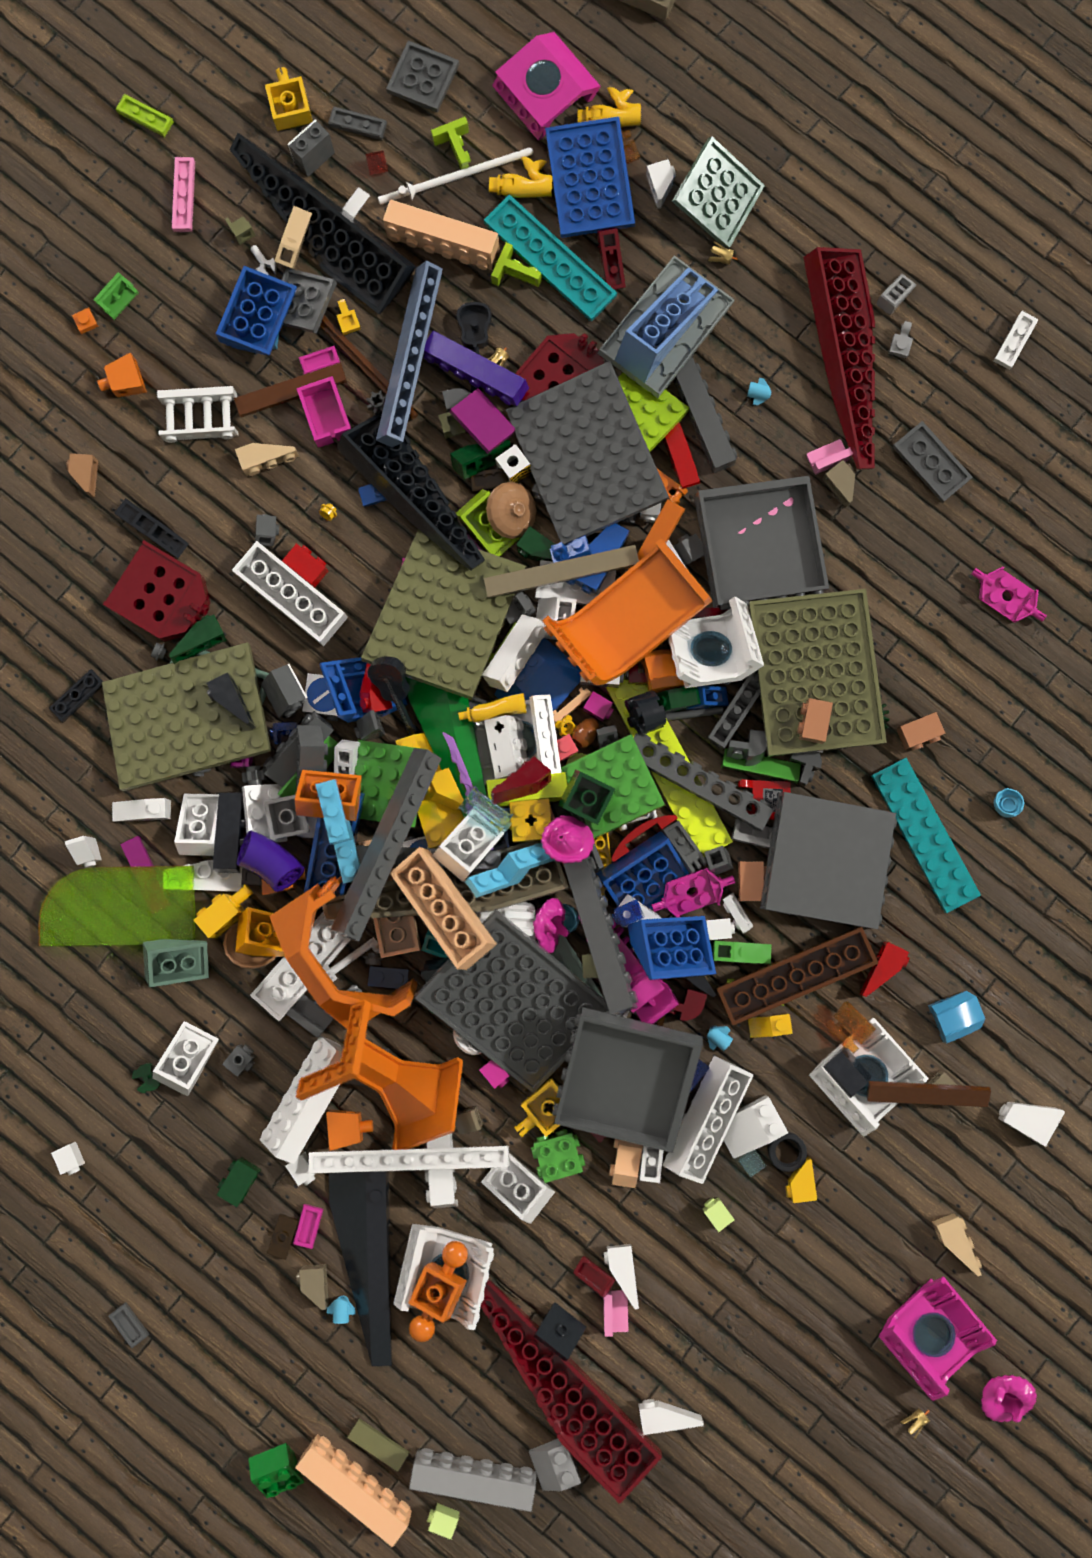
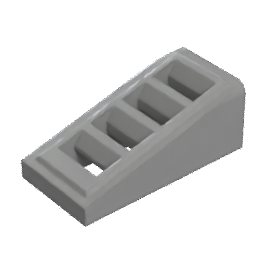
[876,274,916,315]

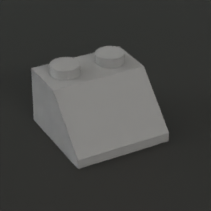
[264,795,310,840]
[529,1439,581,1491]

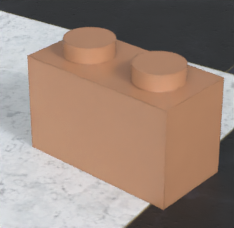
[797,698,833,744]
[896,712,946,751]
[738,862,767,901]

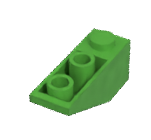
[712,941,772,964]

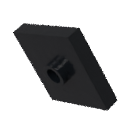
[533,1302,586,1362]

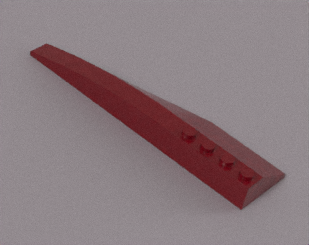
[803,247,875,470]
[481,1278,662,1504]

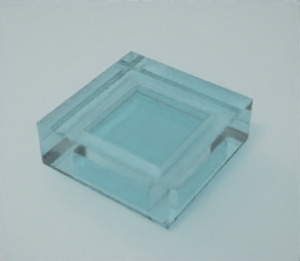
[738,1150,766,1177]

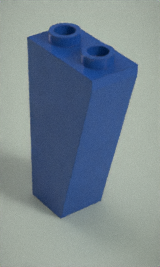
[565,523,629,595]

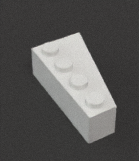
[425,1133,458,1209]

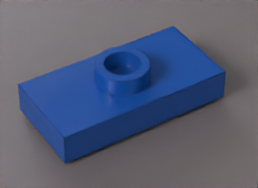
[358,484,387,507]

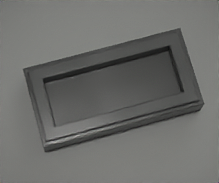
[108,1302,149,1349]

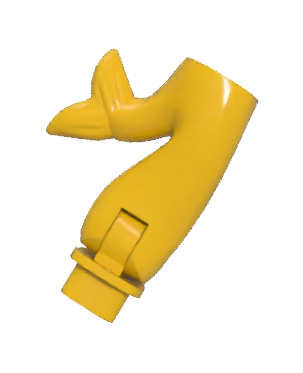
[577,87,641,127]
[489,156,553,198]
[458,693,527,722]

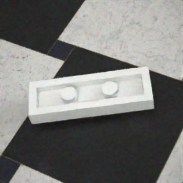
[994,311,1039,370]

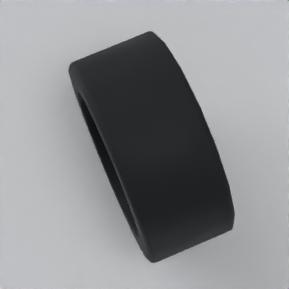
[767,1132,807,1172]

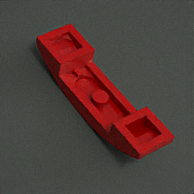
[611,815,678,863]

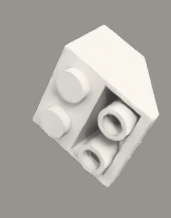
[536,597,577,640]

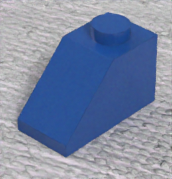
[687,686,729,710]

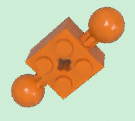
[409,1241,468,1342]

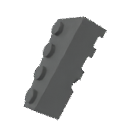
[296,725,328,792]

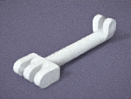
[323,937,380,982]

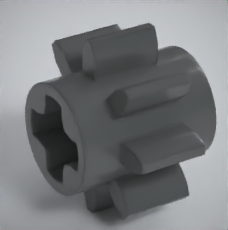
[366,391,386,415]
[242,766,267,786]

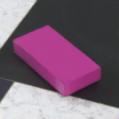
[299,346,340,374]
[293,1204,324,1249]

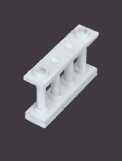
[157,386,238,443]

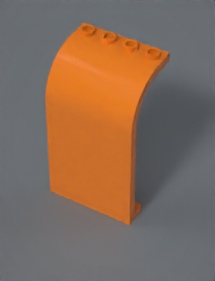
[542,538,712,685]

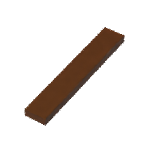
[234,362,347,417]
[866,1081,991,1107]

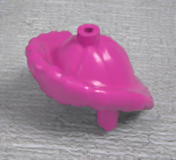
[541,815,595,864]
[533,898,570,953]
[981,1375,1037,1422]

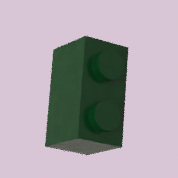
[217,1157,261,1207]

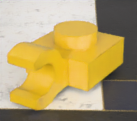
[336,299,361,335]

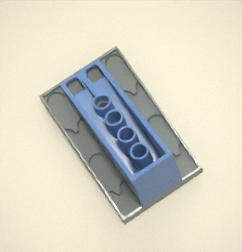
[598,255,734,398]

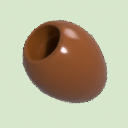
[572,718,599,748]

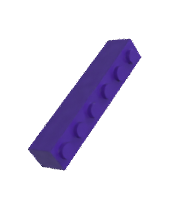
[423,330,529,407]

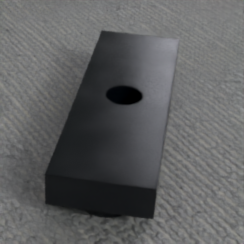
[49,669,104,723]

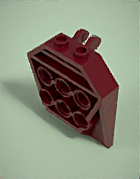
[515,333,604,401]
[103,540,210,642]

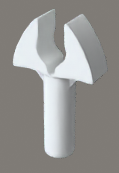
[250,245,277,275]

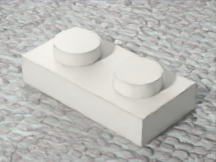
[723,893,753,933]

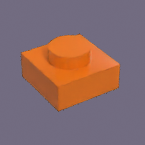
[72,308,99,334]

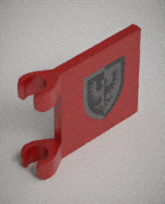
[738,779,791,820]

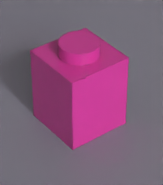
[583,691,614,722]
[479,1060,510,1089]

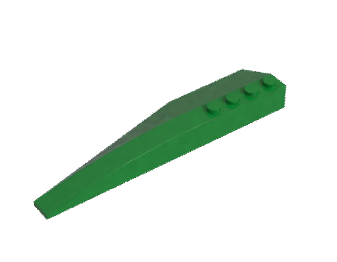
[406,677,491,820]

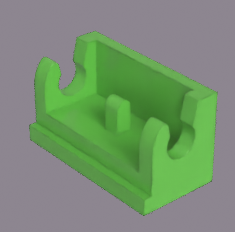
[94,272,139,320]

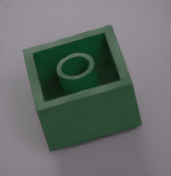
[558,769,615,825]

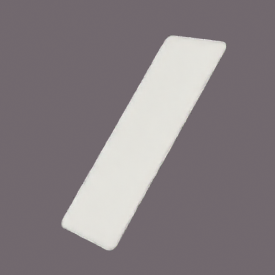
[343,188,370,217]

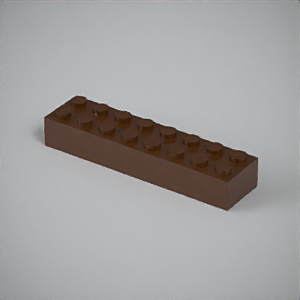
[715,927,879,1026]

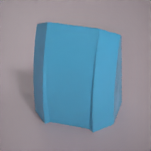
[928,991,985,1044]

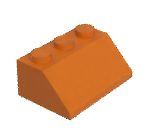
[295,770,362,821]

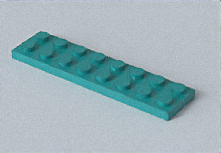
[484,194,617,322]
[871,758,981,913]

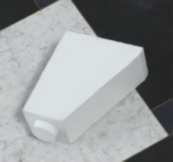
[998,1102,1065,1147]

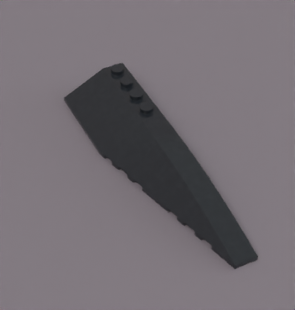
[229,133,416,314]

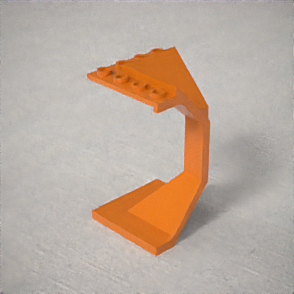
[269,876,418,1029]
[296,1000,463,1150]

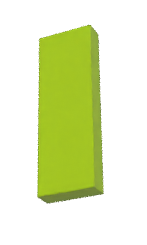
[115,94,174,137]

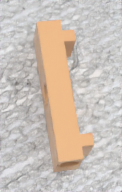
[553,687,592,723]

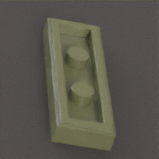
[347,1418,409,1472]

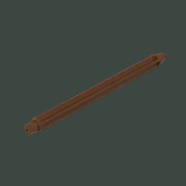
[320,315,418,420]

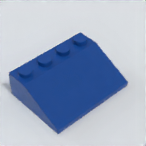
[216,266,297,356]
[596,831,689,910]
[628,916,716,980]

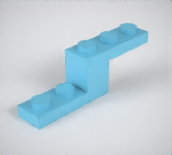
[315,779,360,884]
[465,843,555,898]

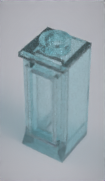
[459,786,514,836]

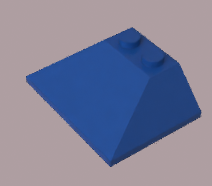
[494,638,581,711]
[319,657,408,723]

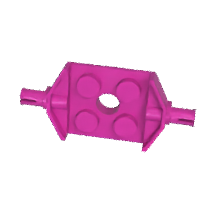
[971,567,1047,623]
[651,868,735,917]

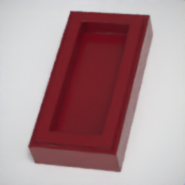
[573,1256,615,1297]

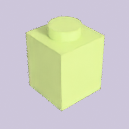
[703,1197,734,1232]
[427,1503,460,1539]

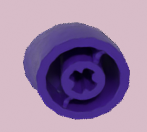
[237,830,304,892]

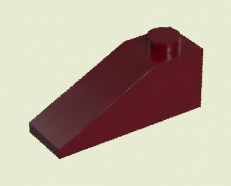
[597,228,626,289]

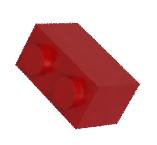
[282,543,329,588]

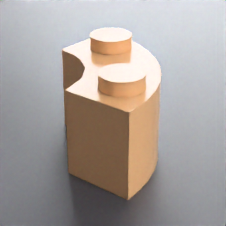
[609,1139,643,1188]

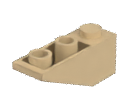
[275,206,312,269]
[235,443,299,476]
[932,1213,982,1276]

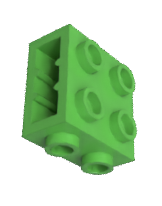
[531,1129,585,1183]

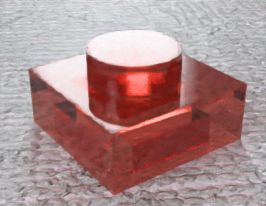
[365,150,388,175]

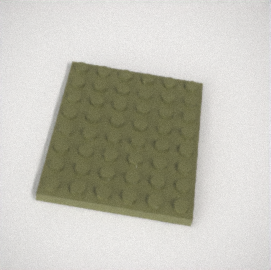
[361,529,526,700]
[749,589,887,757]
[102,642,271,791]

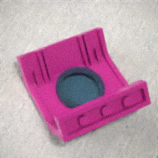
[492,32,601,140]
[879,1276,997,1401]

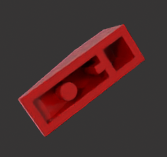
[360,663,393,713]
[859,942,909,997]

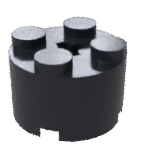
[625,690,666,735]

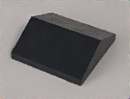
[824,1046,872,1098]

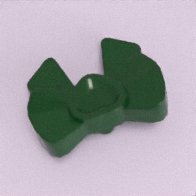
[132,1063,161,1094]

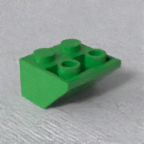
[248,1443,304,1498]

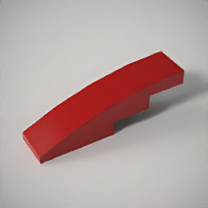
[664,422,700,489]

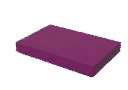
[450,388,516,454]

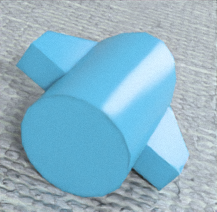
[747,377,771,405]
[707,1026,733,1051]
[327,1295,355,1324]

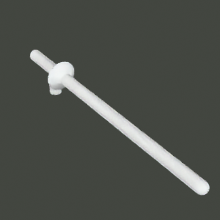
[378,148,533,205]

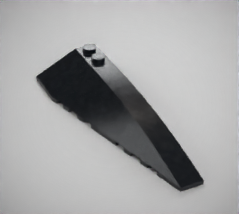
[337,412,485,571]
[329,1171,392,1366]

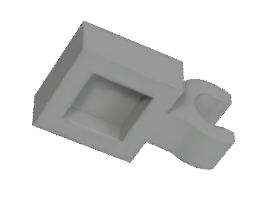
[889,321,913,359]

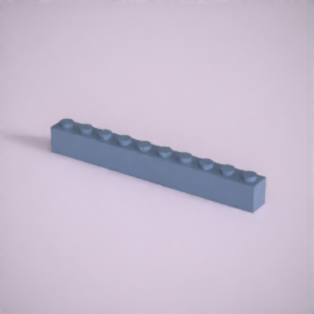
[376,261,443,448]

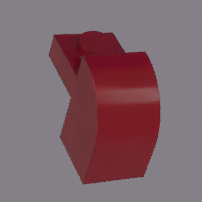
[669,989,707,1021]

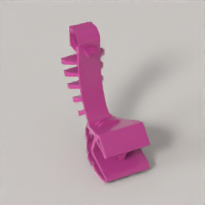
[578,915,679,1024]

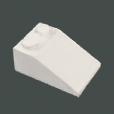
[174,794,219,856]
[432,807,504,882]
[153,1021,219,1096]
[724,1095,788,1159]
[481,1153,555,1224]

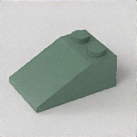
[143,939,209,987]

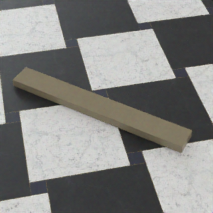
[483,545,639,598]

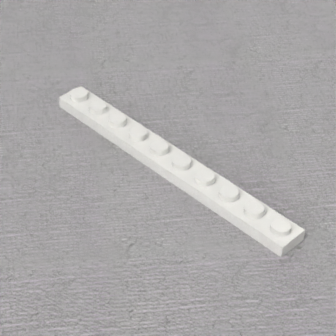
[309,1146,509,1173]

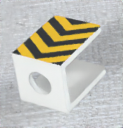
[495,444,531,483]

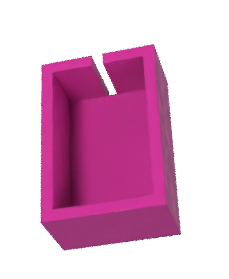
[296,376,351,448]

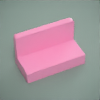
[806,439,853,475]
[604,1290,628,1337]

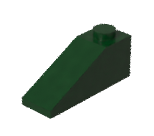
[450,439,511,480]
[516,526,555,562]
[169,614,227,664]

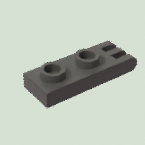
[662,821,708,874]

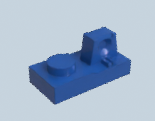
[550,535,591,563]

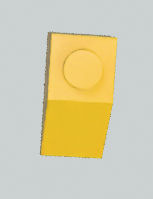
[426,768,465,811]
[748,1013,793,1038]
[785,1157,817,1203]

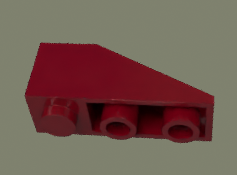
[491,756,551,805]

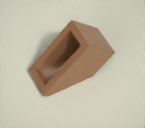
[66,453,98,497]

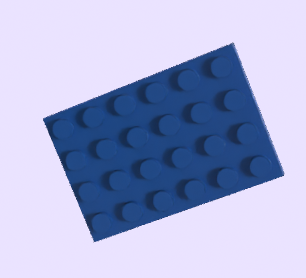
[545,116,635,238]

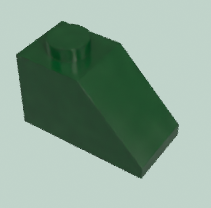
[657,687,701,713]

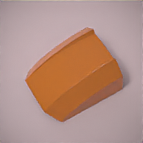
[641,649,685,693]

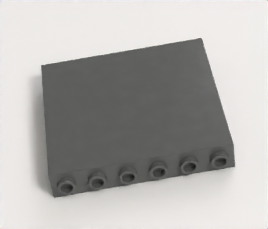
[694,476,829,610]
[760,792,897,929]
[552,1007,702,1153]

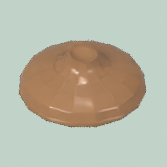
[486,482,537,539]
[223,922,276,969]

